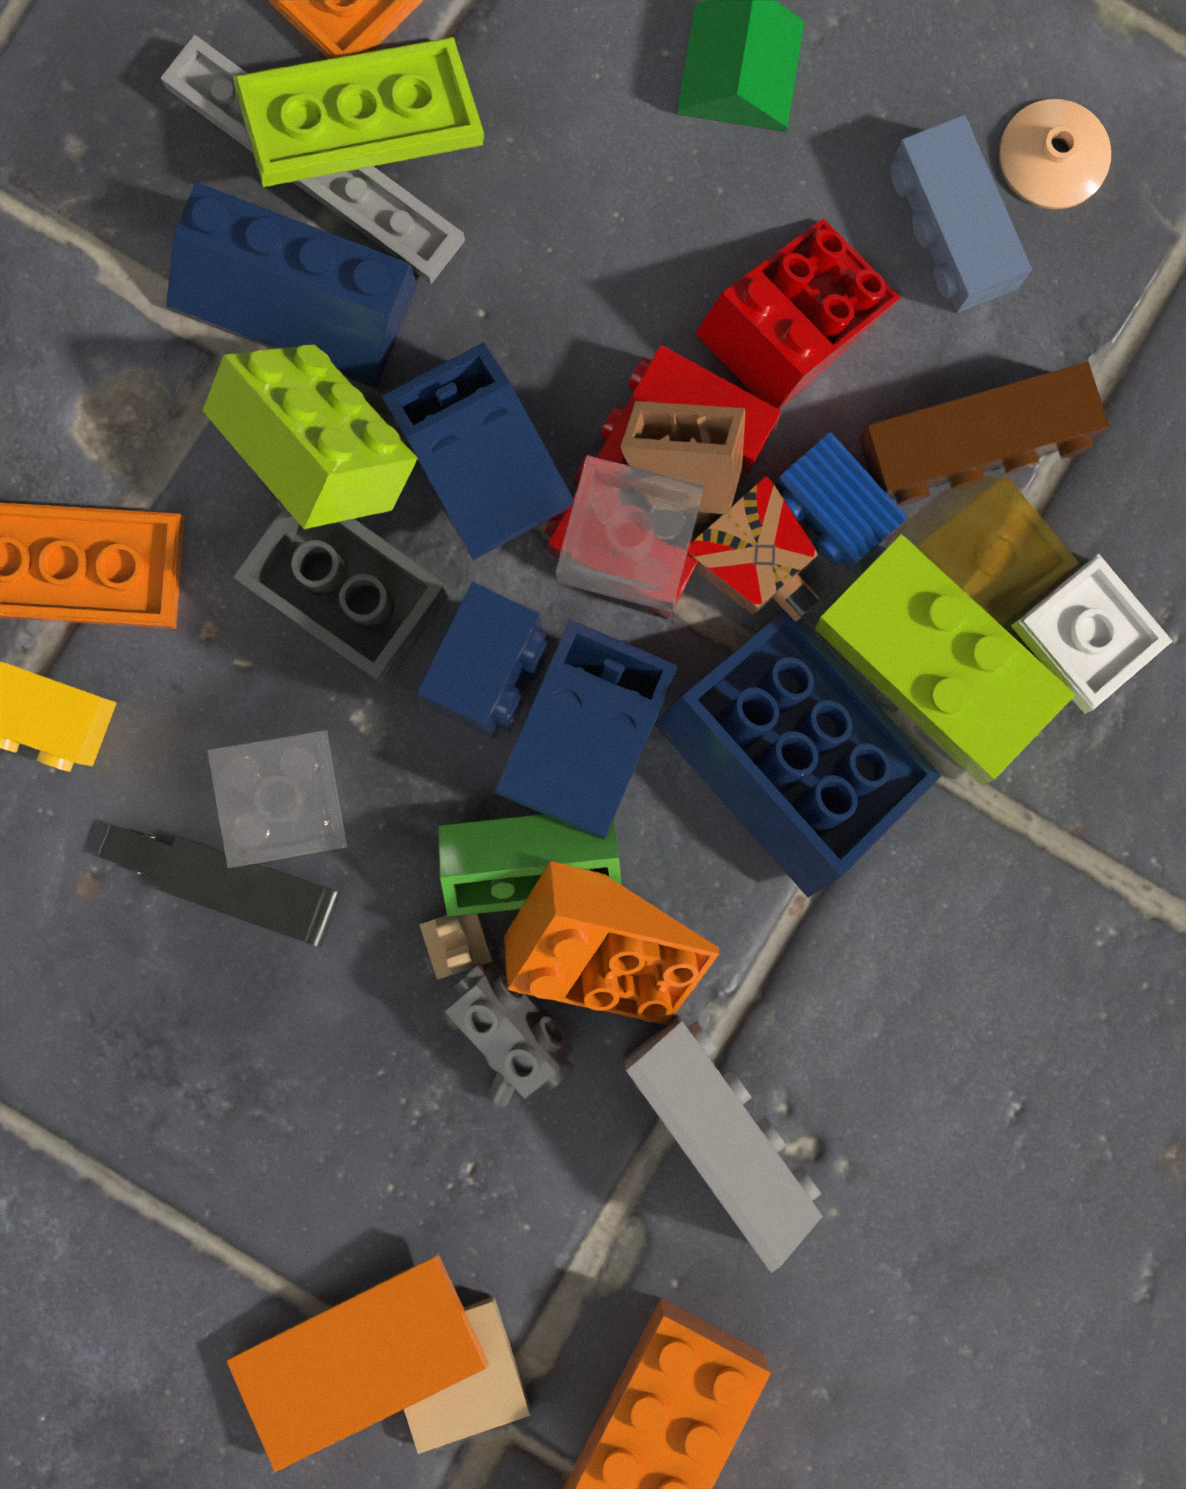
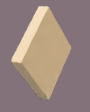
[404,1297,531,1454]

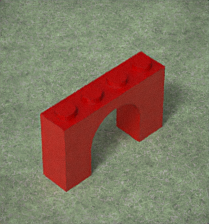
[544,345,782,619]

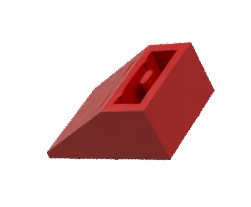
[695,218,901,410]

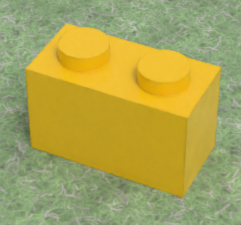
[0,661,117,772]

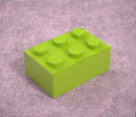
[202,344,418,529]

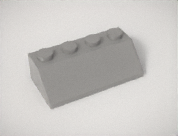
[623,1016,823,1273]

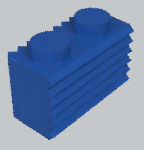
[775,432,908,571]

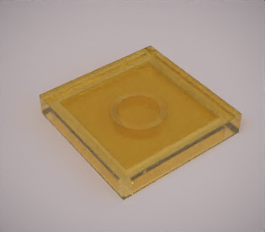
[916,475,1079,625]

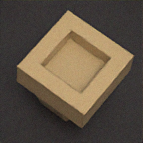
[419,914,493,980]

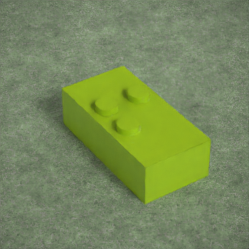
[815,534,1076,786]

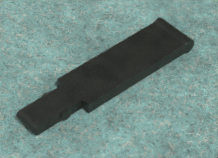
[96,823,341,947]

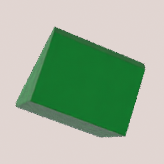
[677,0,805,132]

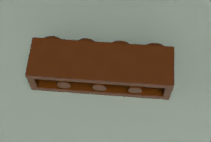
[859,361,1109,506]

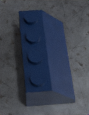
[166,182,417,389]

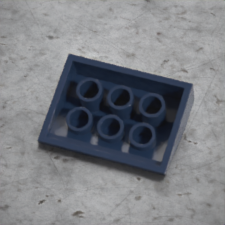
[654,610,941,898]

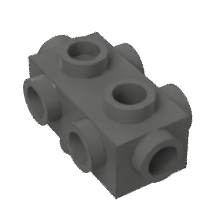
[445,962,574,1107]

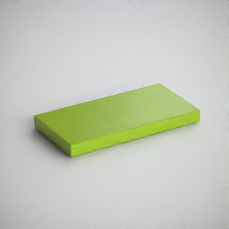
[233,37,484,187]

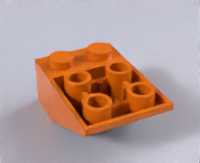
[504,861,719,1025]

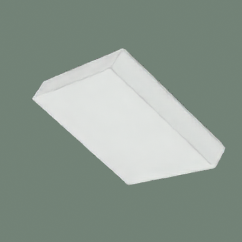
[1011,554,1172,714]

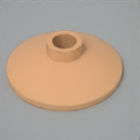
[999,99,1111,210]

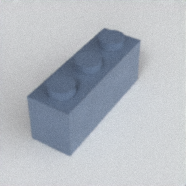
[890,115,1032,313]

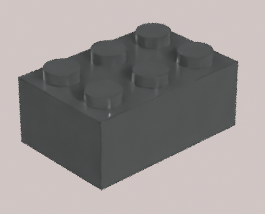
[233,507,451,687]

